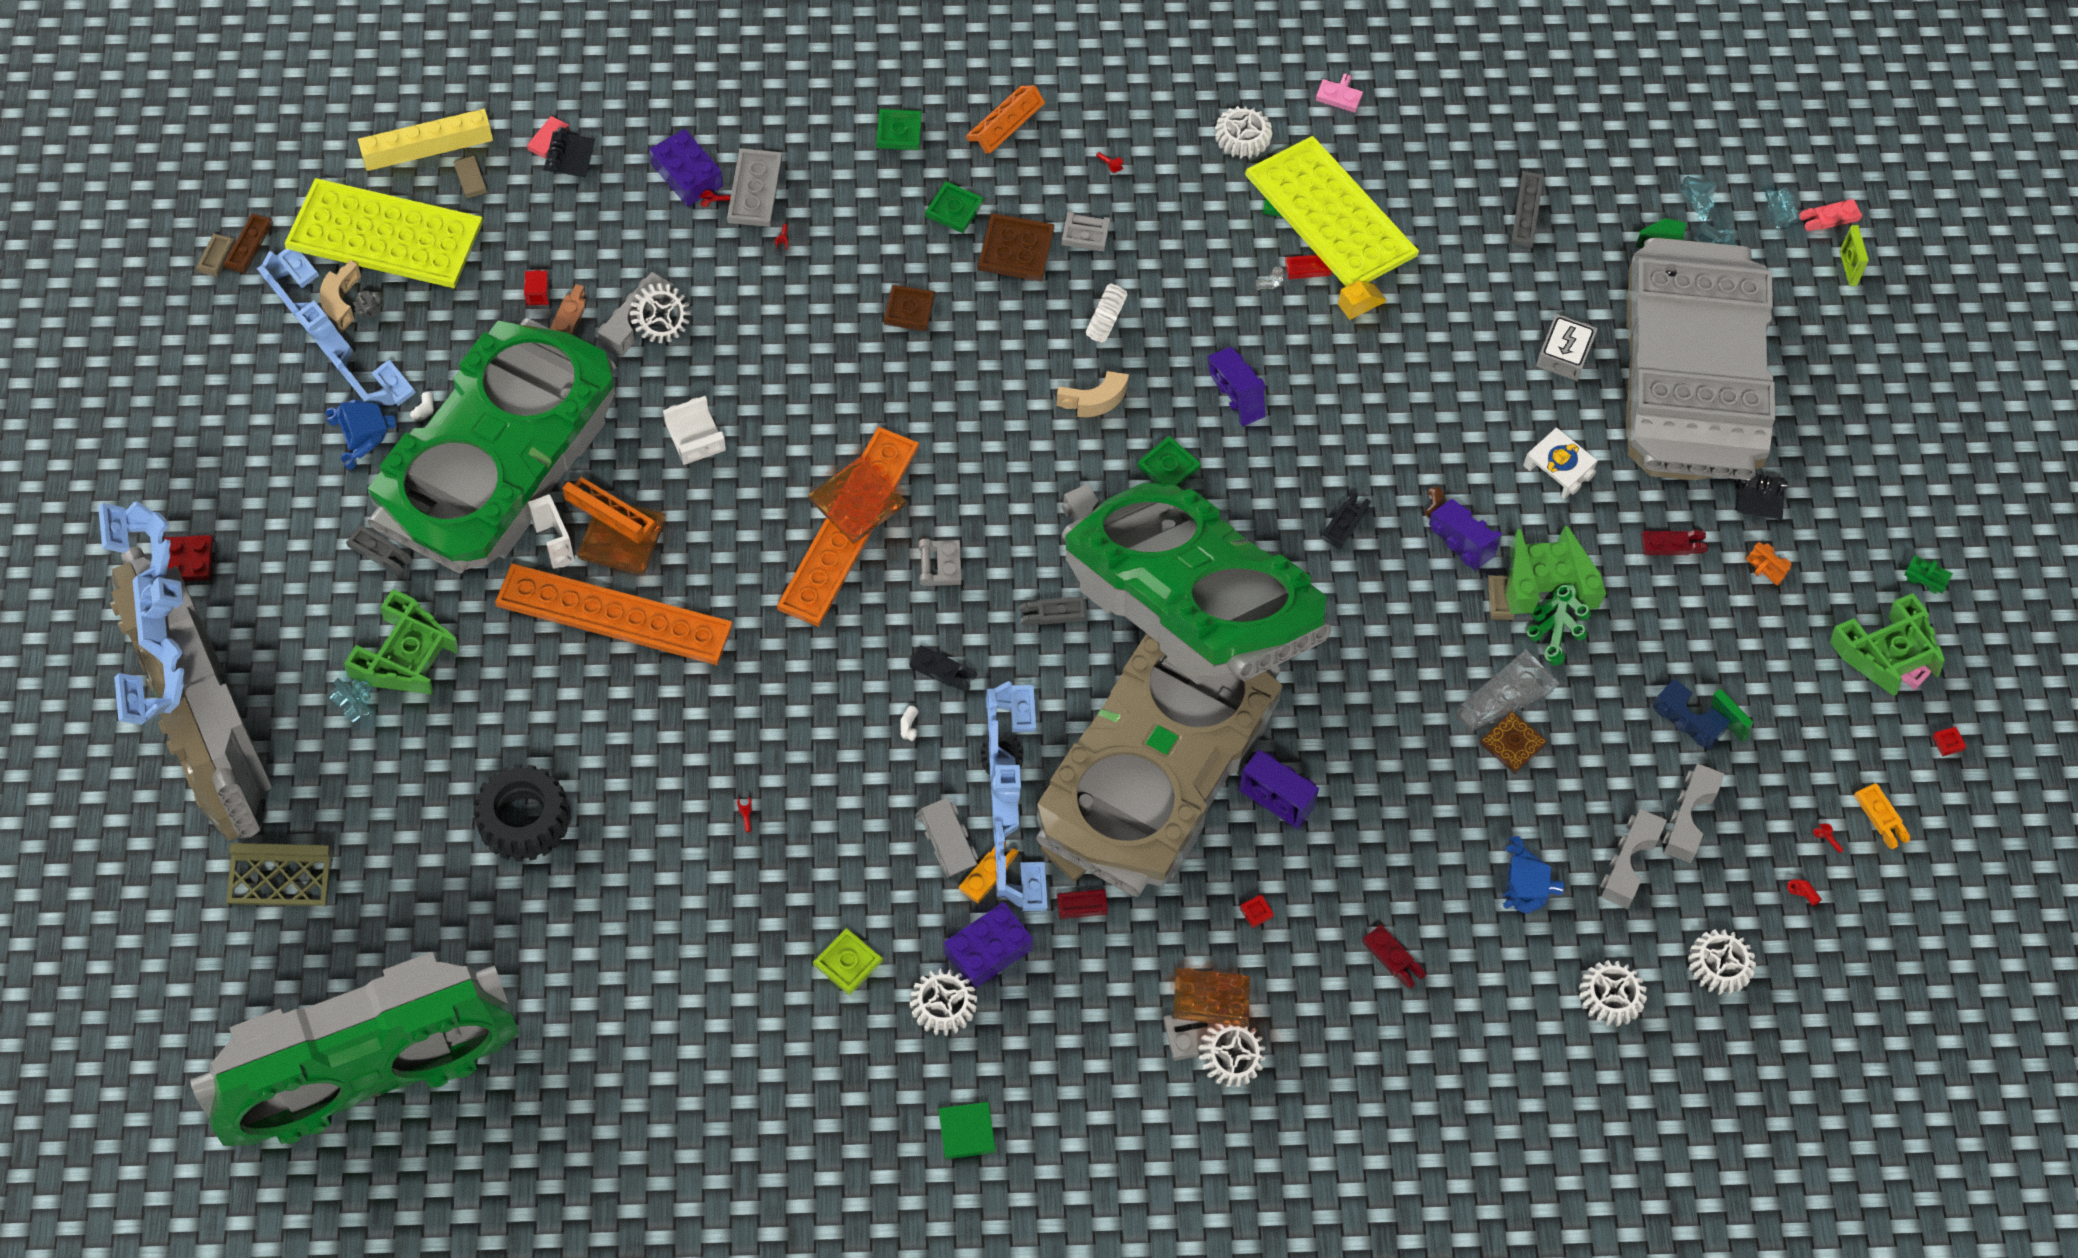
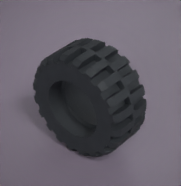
[473,764,570,862]

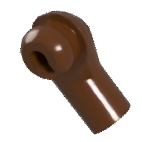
[1424,487,1445,519]

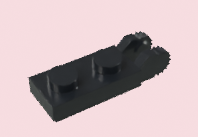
[1321,492,1371,550]
[909,645,978,692]

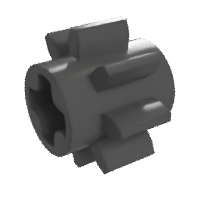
[353,291,383,318]

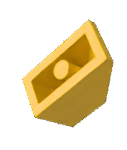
[1338,280,1387,320]

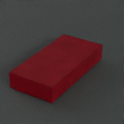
[1057,889,1108,919]

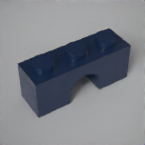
[1652,679,1731,750]

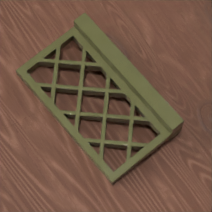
[226,843,334,907]

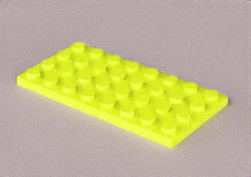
[1245,136,1419,287]
[284,178,483,288]

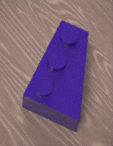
[1208,347,1266,427]
[1429,499,1502,571]

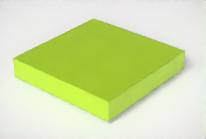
[1839,225,1869,286]
[813,928,883,996]

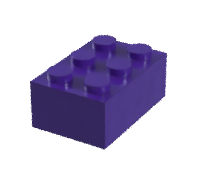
[649,129,723,207]
[1239,750,1319,829]
[944,902,1033,989]

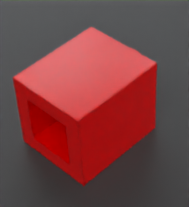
[524,270,550,305]

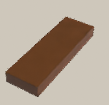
[224,213,273,274]

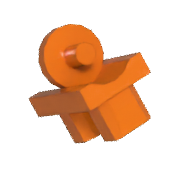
[1746,542,1792,586]

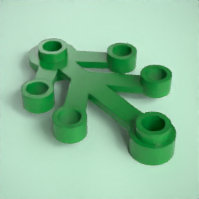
[1527,584,1591,666]

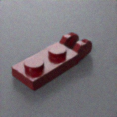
[1641,530,1708,555]
[1362,924,1426,988]

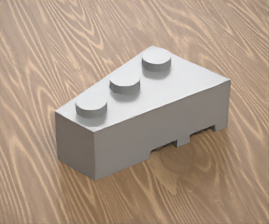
[915,797,978,878]

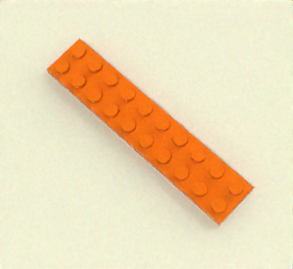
[777,427,919,627]
[495,563,733,666]

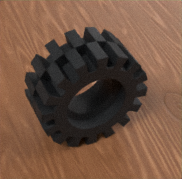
[981,732,1024,775]

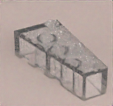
[1455,649,1559,732]

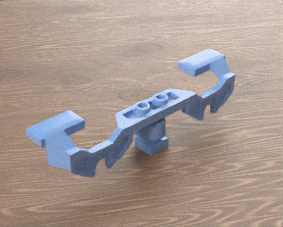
[257,249,416,406]
[99,502,184,725]
[986,681,1048,911]

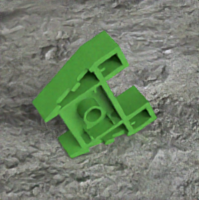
[1505,526,1606,614]
[344,589,458,694]
[1830,593,1945,696]

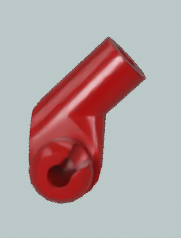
[1787,879,1822,906]

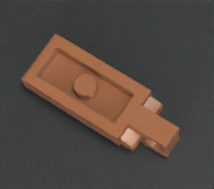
[550,284,586,335]

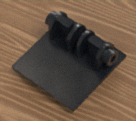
[543,127,595,178]
[1737,474,1788,520]

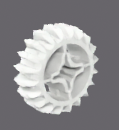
[1215,105,1272,159]
[630,283,690,343]
[1086,283,1127,343]
[1688,929,1756,995]
[1579,960,1647,1027]
[910,968,977,1036]
[1198,1019,1266,1087]

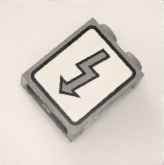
[1536,314,1598,381]

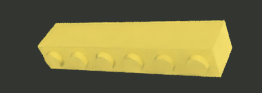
[358,109,493,171]

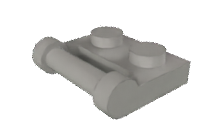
[1062,211,1110,252]
[918,539,961,586]
[1163,1007,1222,1061]

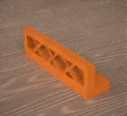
[965,85,1045,154]
[563,477,655,544]

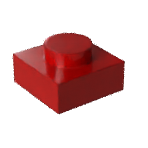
[1932,727,1966,757]
[1240,895,1274,929]

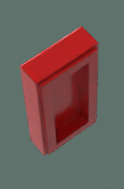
[1285,255,1332,279]

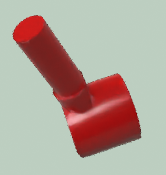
[1096,152,1123,173]
[699,190,731,207]
[775,224,789,250]
[737,797,752,833]
[1813,823,1844,853]

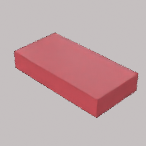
[527,116,569,159]

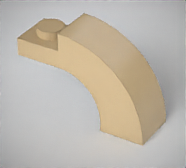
[320,260,361,334]
[1056,371,1129,417]

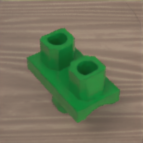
[1904,555,1953,594]

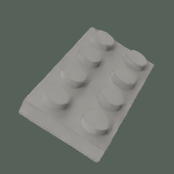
[727,148,782,227]

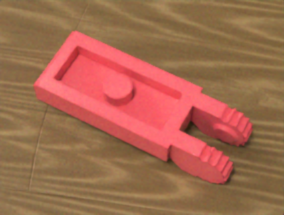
[1799,199,1862,231]

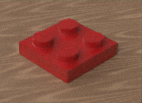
[164,535,213,581]

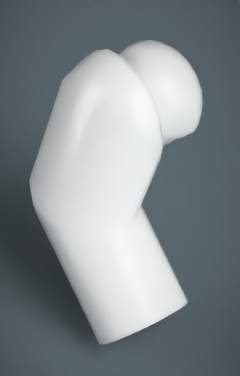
[410,392,434,422]
[900,706,918,741]

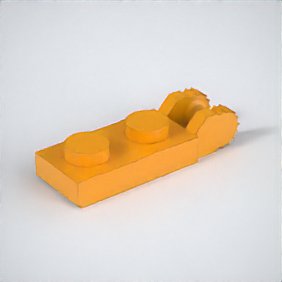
[1854,783,1910,849]
[959,841,1019,904]

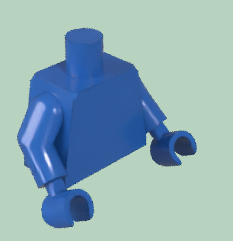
[325,399,395,470]
[1502,836,1564,914]

